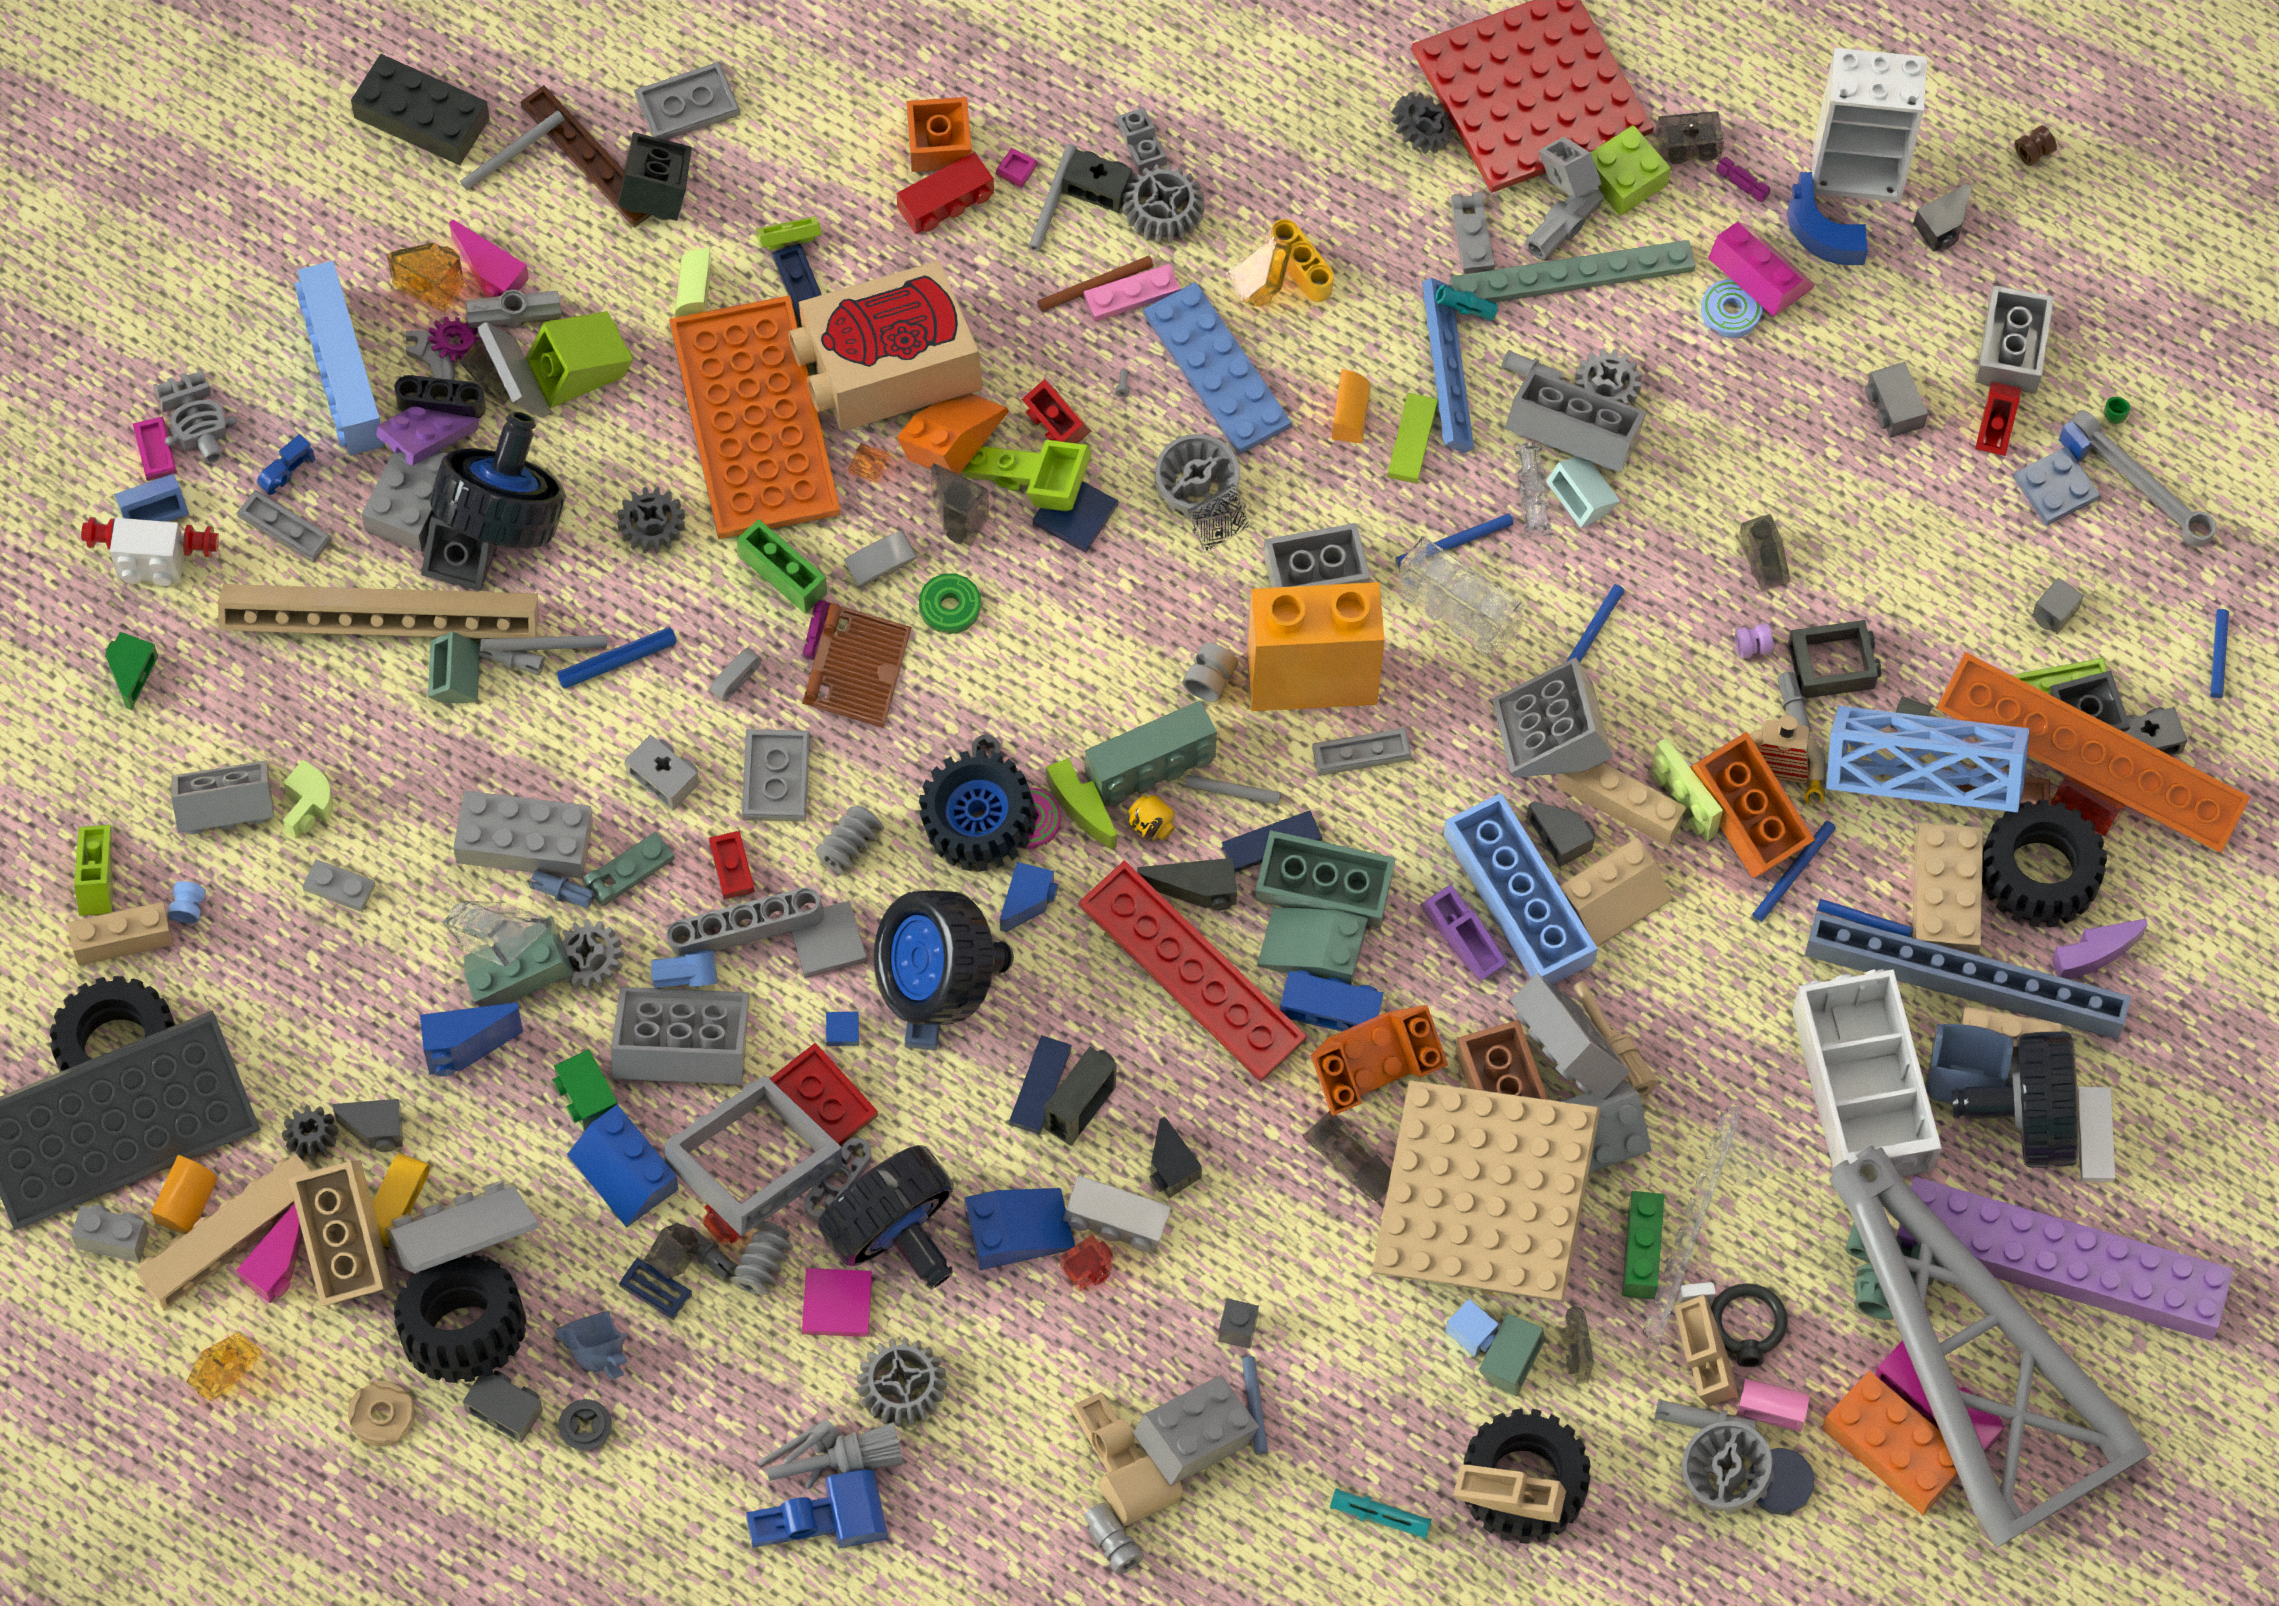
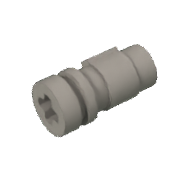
[1084,1502,1144,1575]

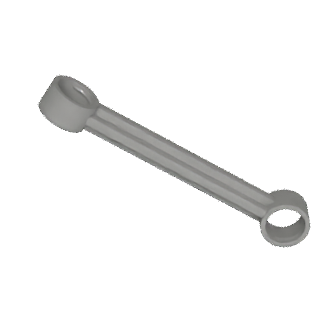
[2066,410,2216,547]

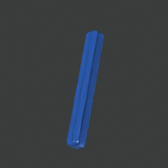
[557,627,677,688]

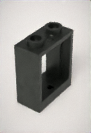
[1788,620,1882,698]
[1044,1046,1117,1146]

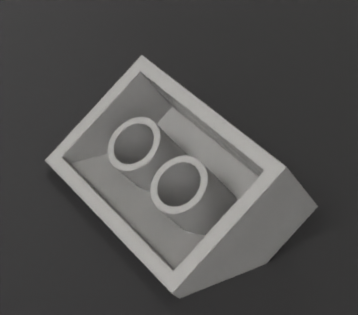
[171,760,274,834]

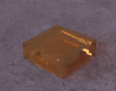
[848,443,889,483]

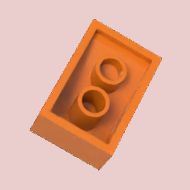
[897,393,1009,479]

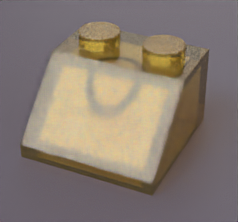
[387,242,464,313]

